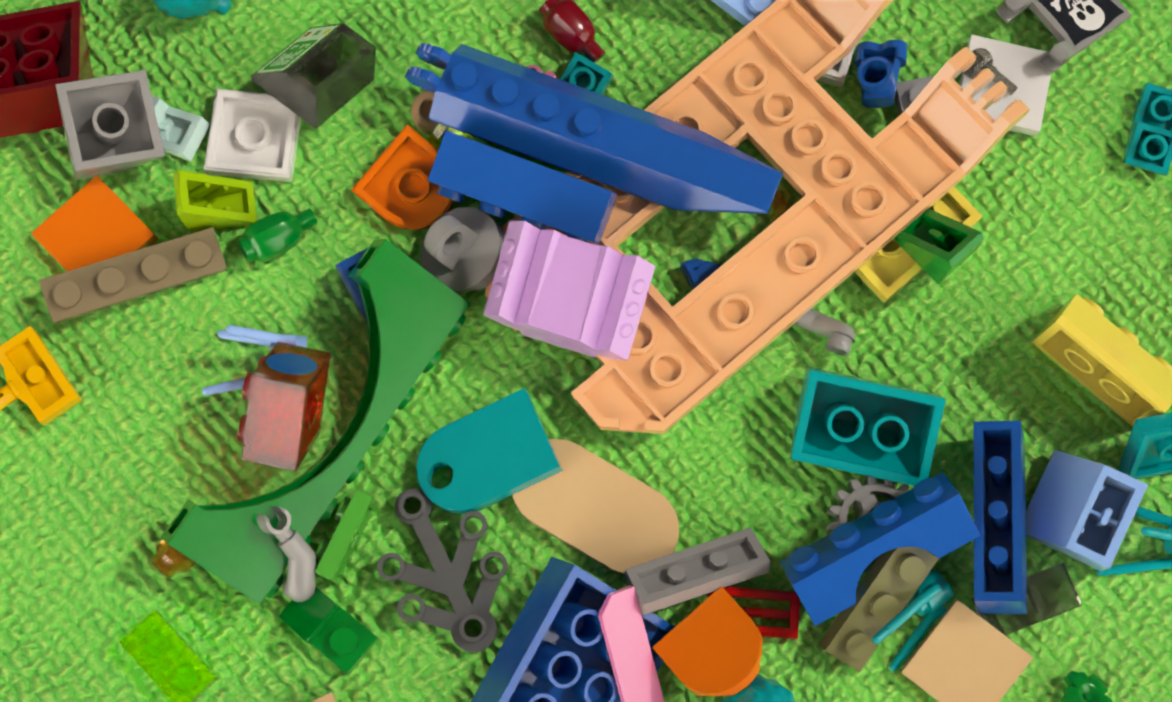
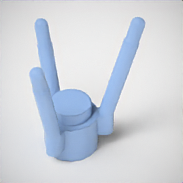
[202,325,307,396]

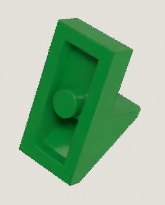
[279,587,379,675]

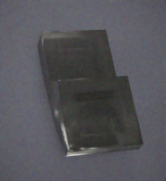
[971,562,1082,635]

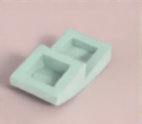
[151,95,210,162]

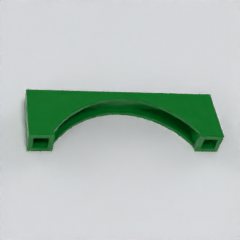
[161,239,470,605]

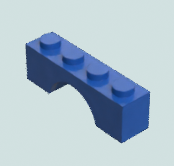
[780,472,980,626]

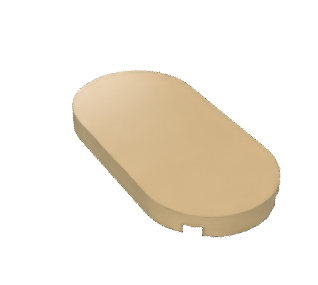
[512,439,679,575]

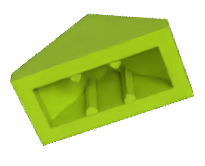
[173,170,257,234]

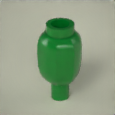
[237,208,317,263]

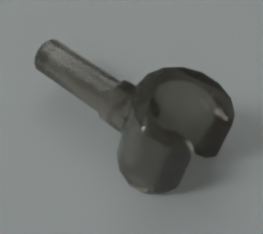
[963,48,1018,95]

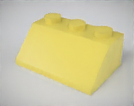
[1031,294,1172,427]

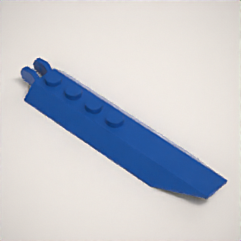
[405,43,783,214]

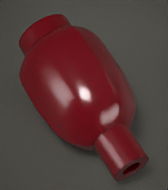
[539,0,606,63]

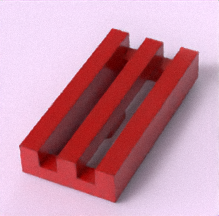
[707,587,800,639]

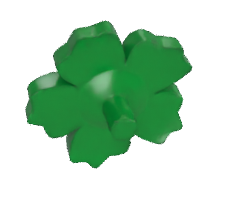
[1061,671,1113,702]

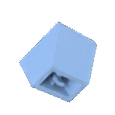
[1026,450,1148,571]

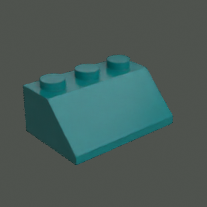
[790,366,946,486]

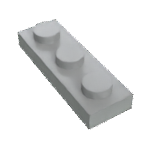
[625,527,771,615]

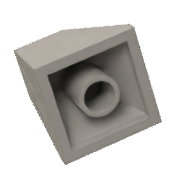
[55,70,165,180]

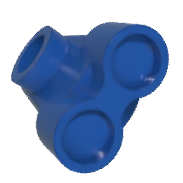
[855,40,907,108]

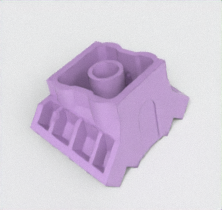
[483,220,655,361]

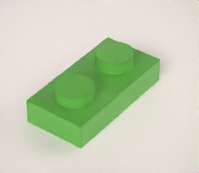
[315,489,378,584]

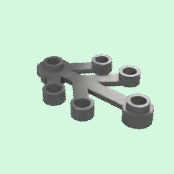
[377,488,508,652]

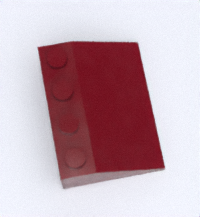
[0,1,93,138]

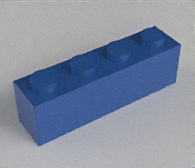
[427,130,618,244]
[974,420,1027,614]

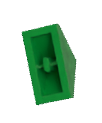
[894,209,984,285]

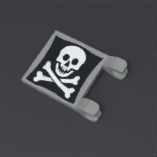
[996,0,1132,73]

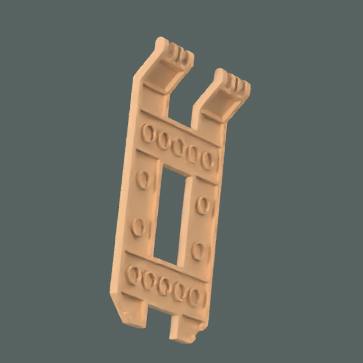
[485,0,1030,434]

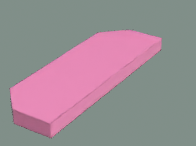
[598,585,665,702]

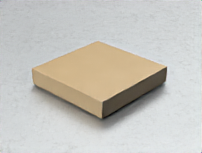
[900,598,1034,702]

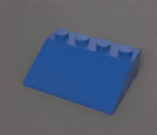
[471,557,675,702]

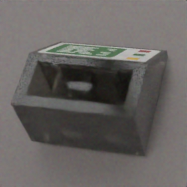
[251,23,376,129]

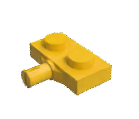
[0,326,83,426]

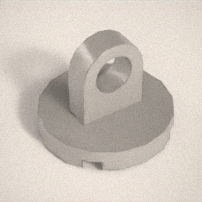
[421,207,505,295]

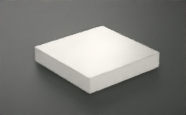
[959,35,1051,136]
[204,89,303,183]

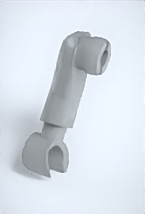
[794,309,856,356]
[257,506,316,602]

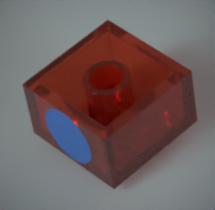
[237,342,331,471]

